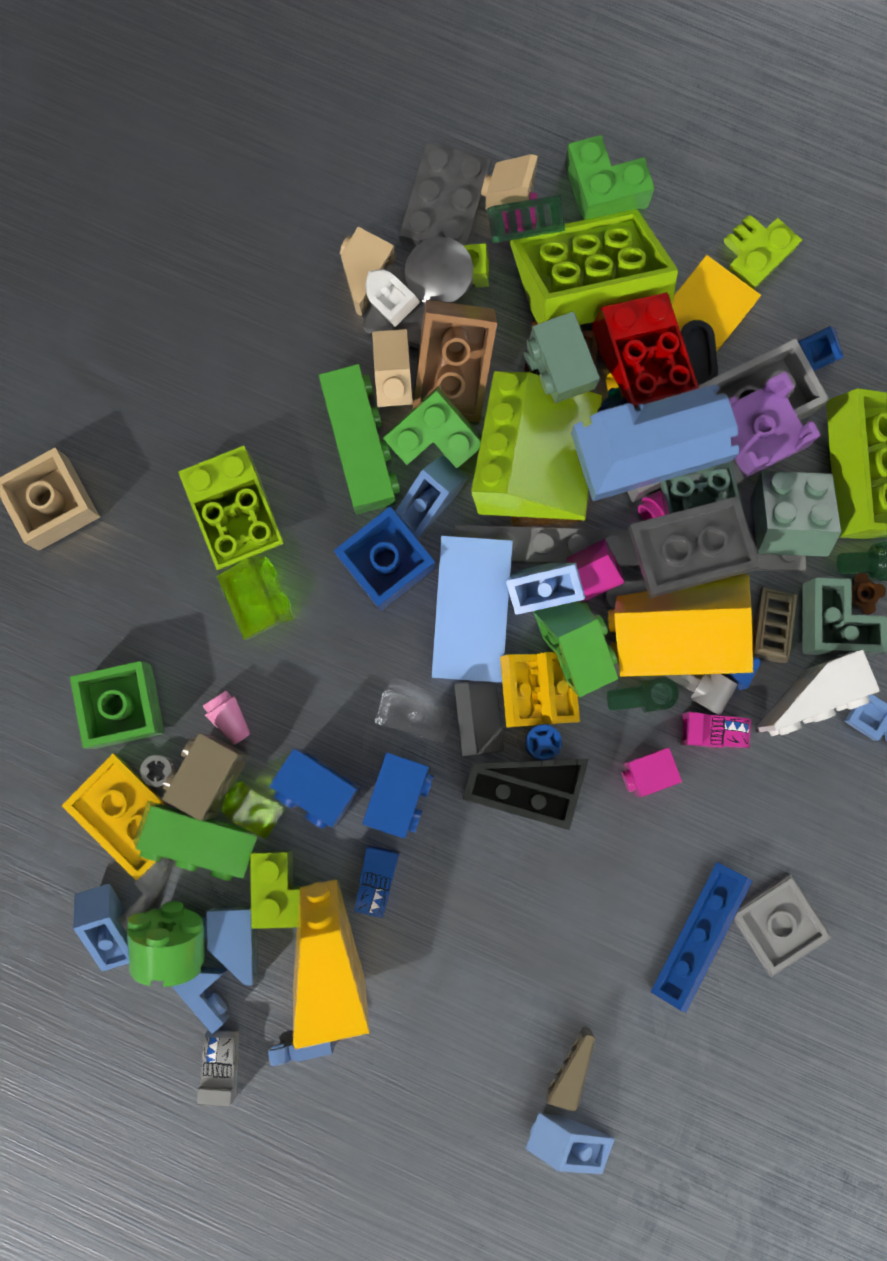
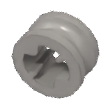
[140,755,176,787]

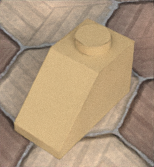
[481,154,538,212]
[340,227,396,316]
[372,329,413,407]

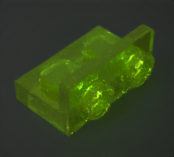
[217,557,294,640]

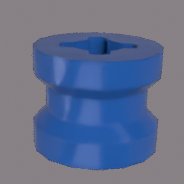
[525,725,562,760]

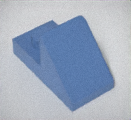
[172,967,230,1034]

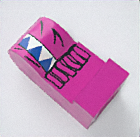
[681,712,751,748]

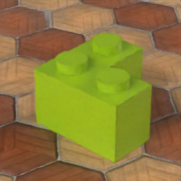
[250,850,308,929]

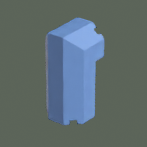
[571,384,739,502]

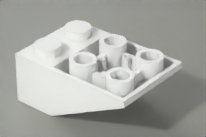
[756,650,880,736]

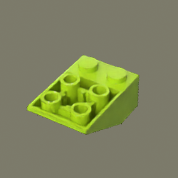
[178,446,284,570]

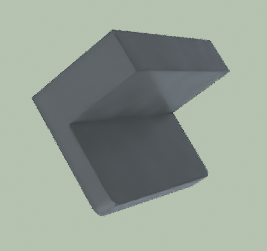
[454,682,504,756]

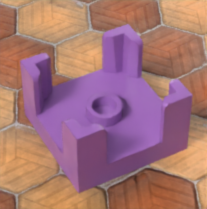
[729,371,821,479]

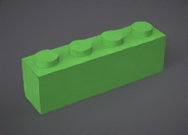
[318,364,400,515]

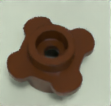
[851,573,886,615]

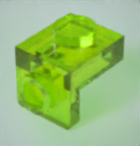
[222,781,285,840]

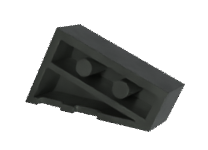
[462,759,589,830]

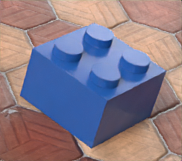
[334,507,436,612]
[269,748,362,829]
[362,752,434,839]

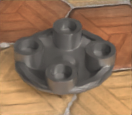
[404,236,473,304]

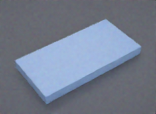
[432,536,513,683]

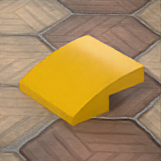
[500,652,580,728]

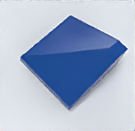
[798,326,844,372]

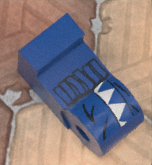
[354,845,400,919]

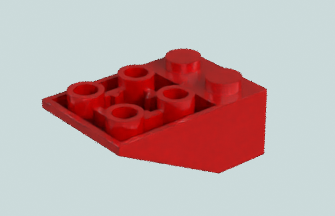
[591,292,699,408]

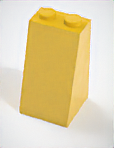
[608,574,753,677]
[293,879,370,1049]

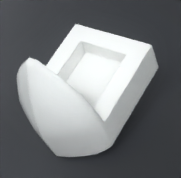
[365,270,420,327]

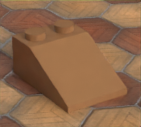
[412,299,497,423]

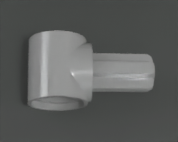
[665,674,738,716]

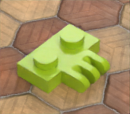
[724,215,802,290]

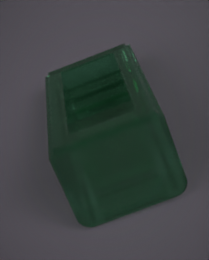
[487,195,565,244]

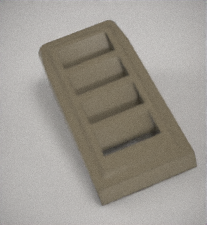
[752,587,797,664]
[546,1027,595,1112]

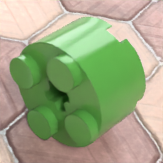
[127,901,205,987]

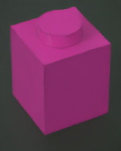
[567,539,624,601]
[621,748,682,797]

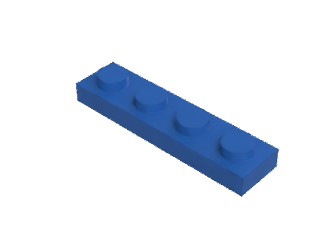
[651,862,753,1013]

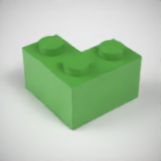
[565,135,655,220]
[383,387,482,468]
[533,601,618,697]

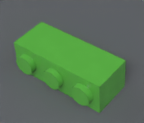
[133,801,257,881]

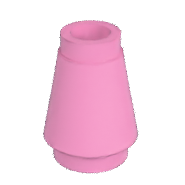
[203,690,251,745]

